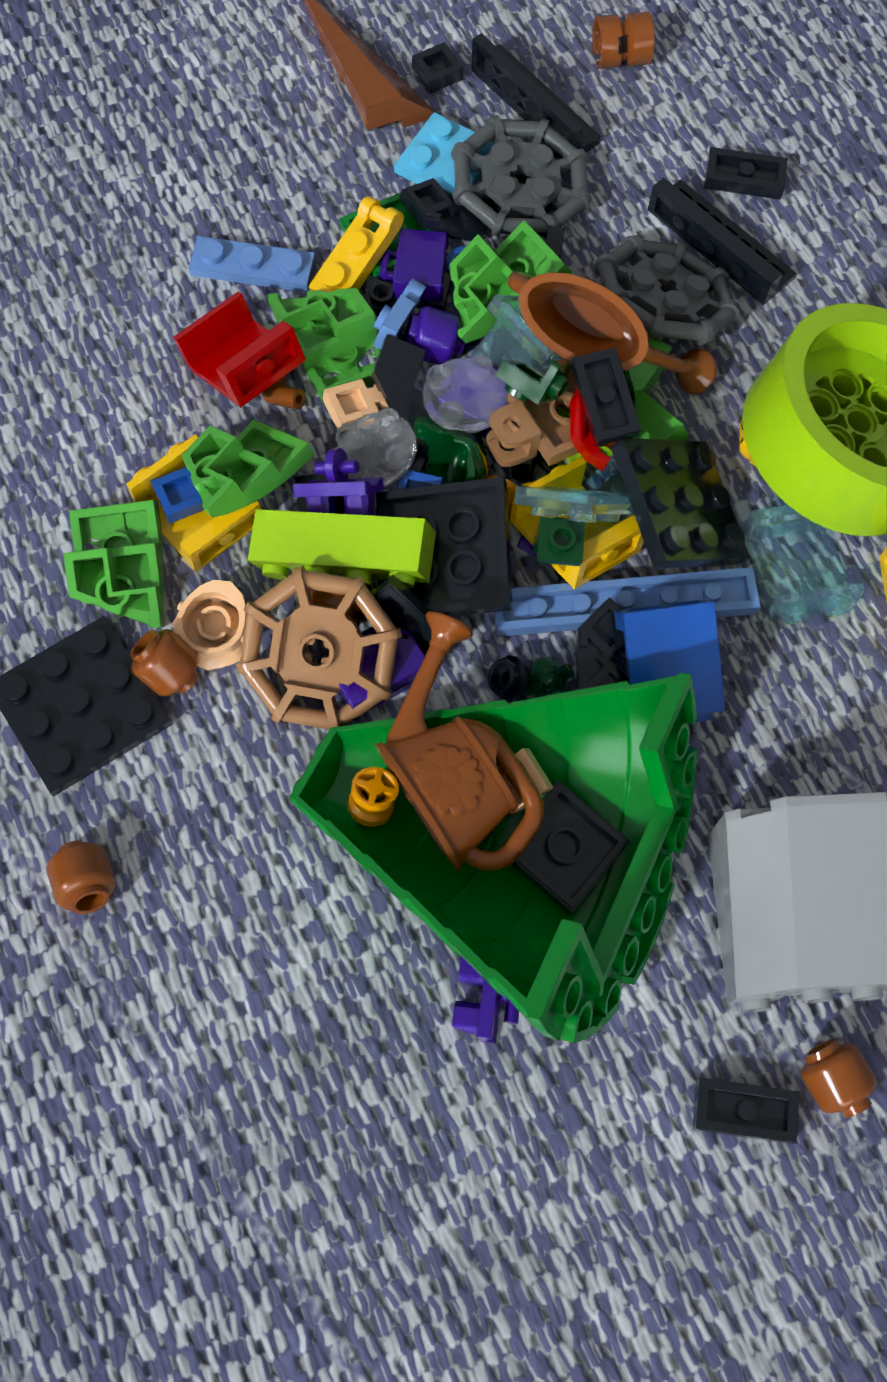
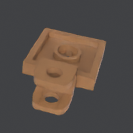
[486,368,579,467]

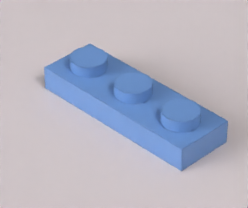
[189,236,315,293]

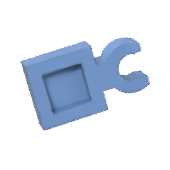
[373,278,426,350]

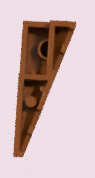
[303,0,436,130]

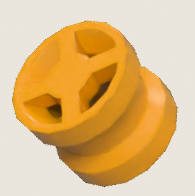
[347,767,399,827]

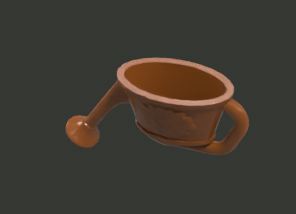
[508,272,717,394]
[374,611,544,873]

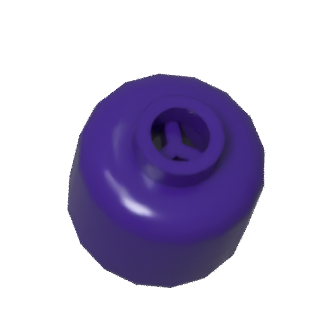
[403,306,465,366]

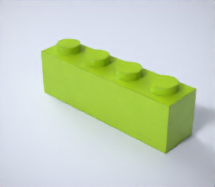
[248,509,436,588]

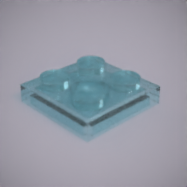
[515,486,634,523]

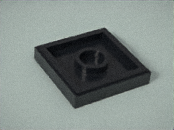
[500,780,631,915]

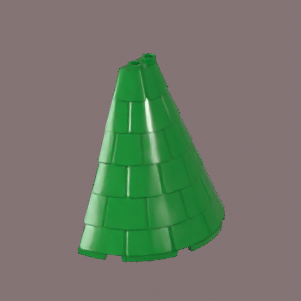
[290,673,697,1043]

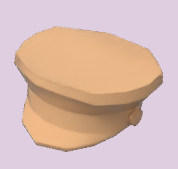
[172,580,247,671]

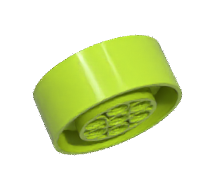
[742,303,887,536]

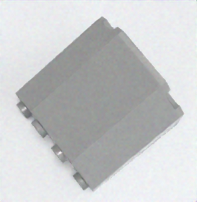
[708,792,887,1012]

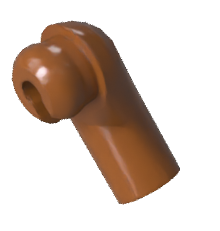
[261,377,306,410]

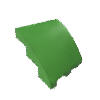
[449,220,573,344]
[267,288,380,406]
[181,419,315,518]
[63,500,164,628]

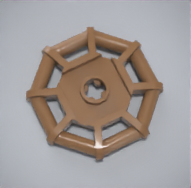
[236,566,402,730]

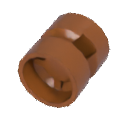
[592,11,654,69]

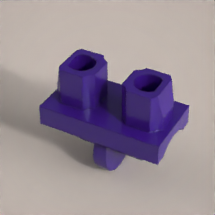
[293,448,384,516]
[452,957,519,1044]

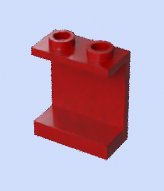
[173,291,306,408]

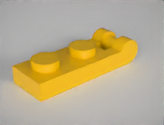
[308,196,404,292]

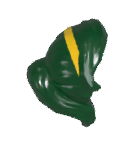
[413,417,489,484]

